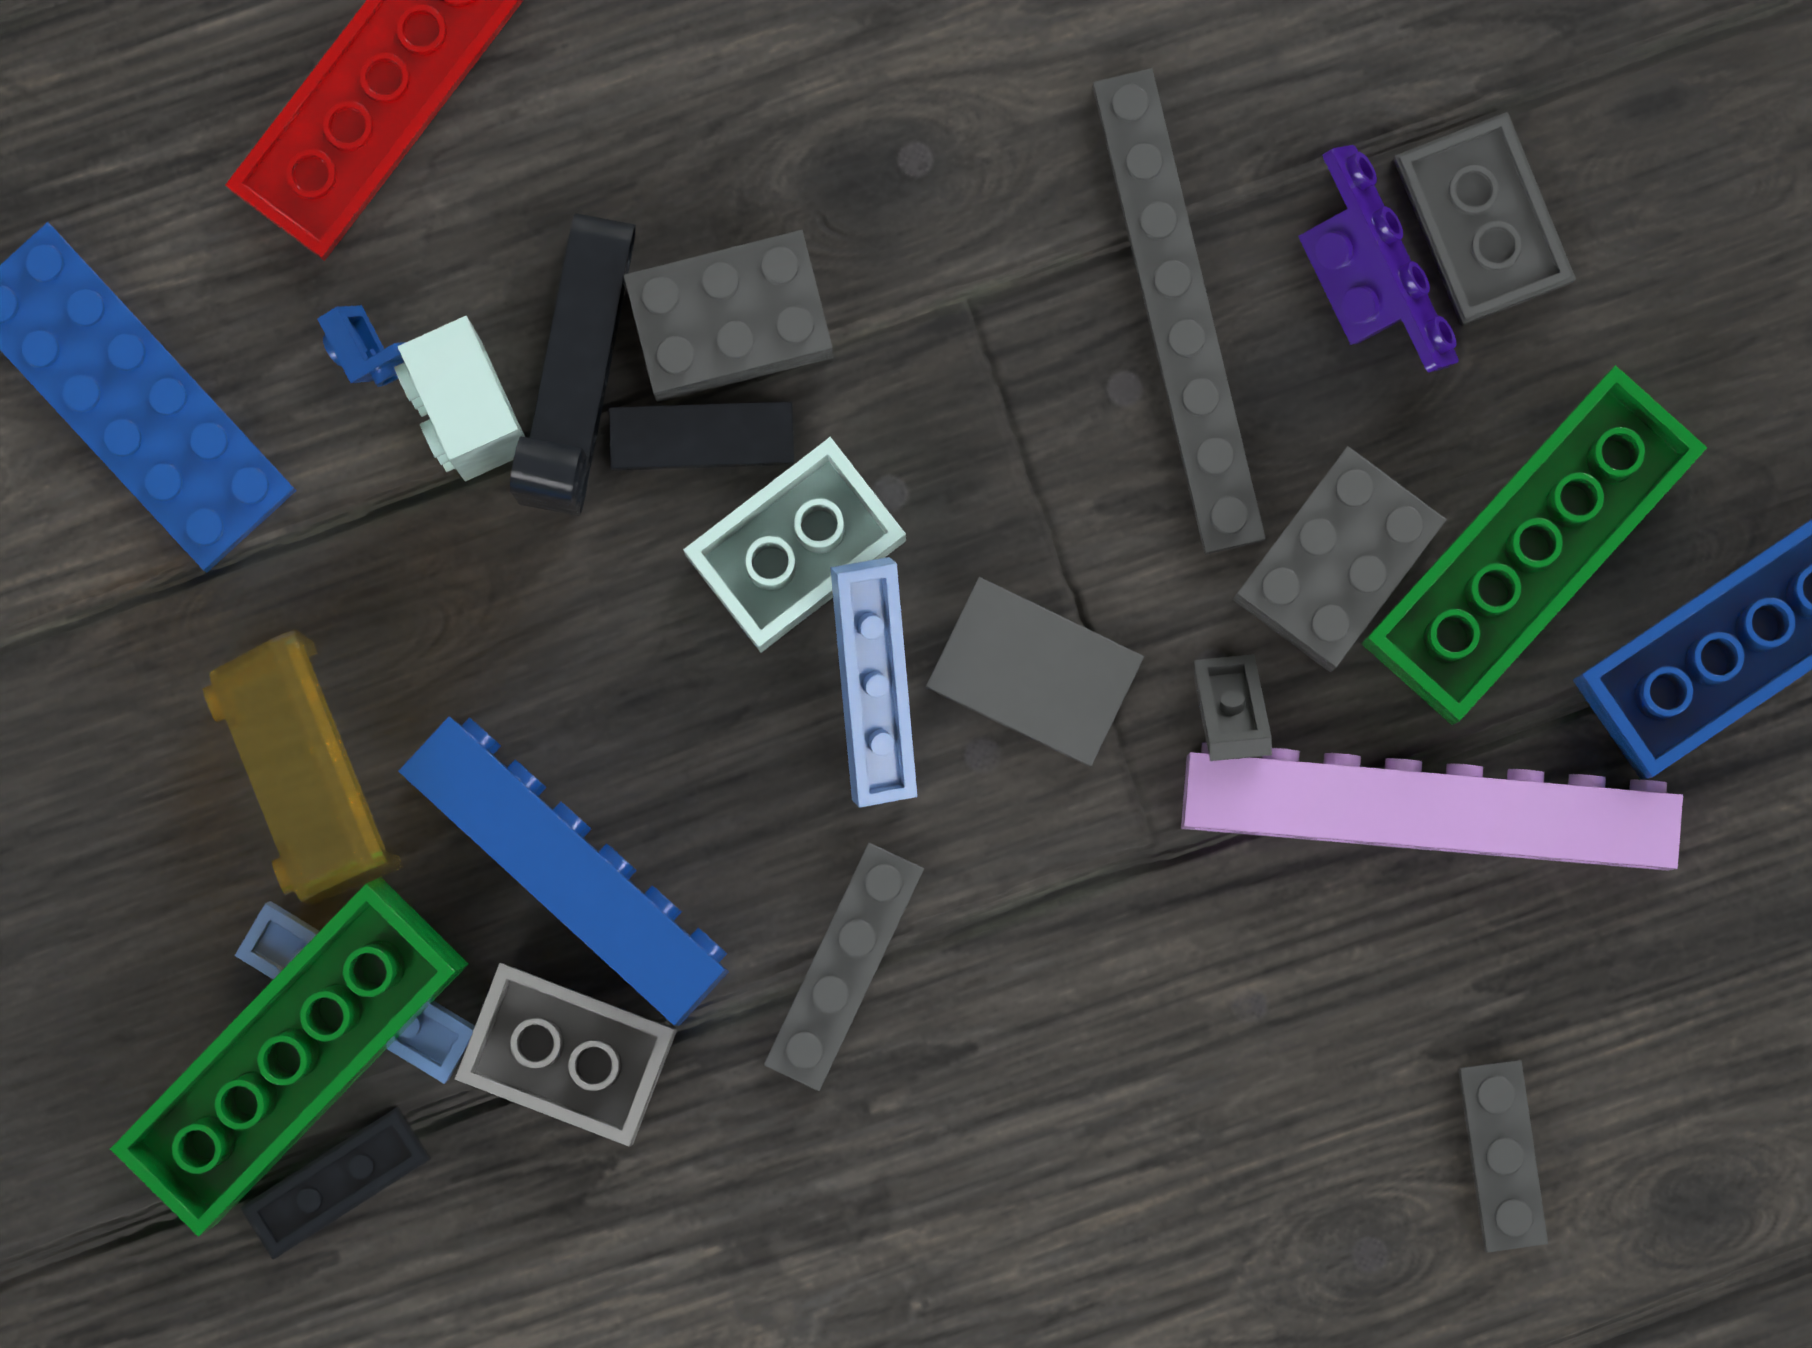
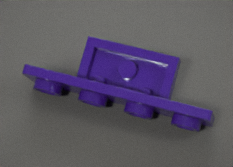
[1298,145,1459,373]

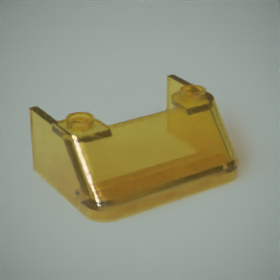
[203,629,404,905]

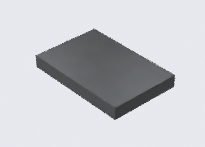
[1393,111,1576,327]
[926,577,1144,768]

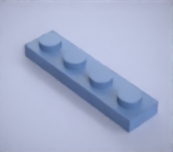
[830,557,917,808]
[234,901,475,1084]

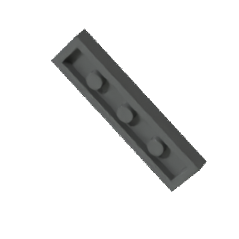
[764,843,924,1091]

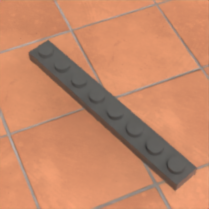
[1092,68,1266,555]

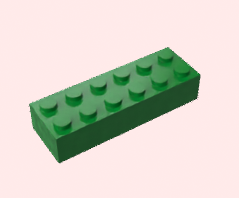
[1361,365,1707,725]
[110,877,469,1237]

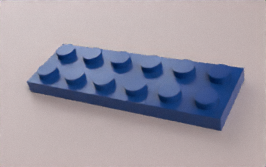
[0,222,297,573]

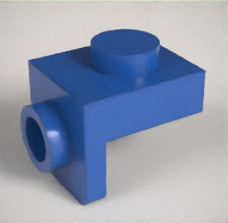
[317,305,406,387]

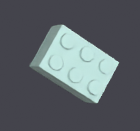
[394,316,525,481]
[683,437,906,653]

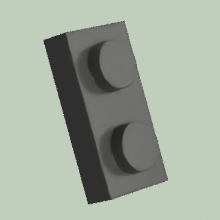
[1194,654,1272,761]

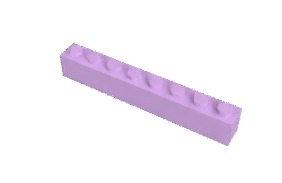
[1181,743,1683,871]

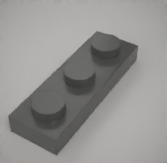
[1458,1060,1548,1253]

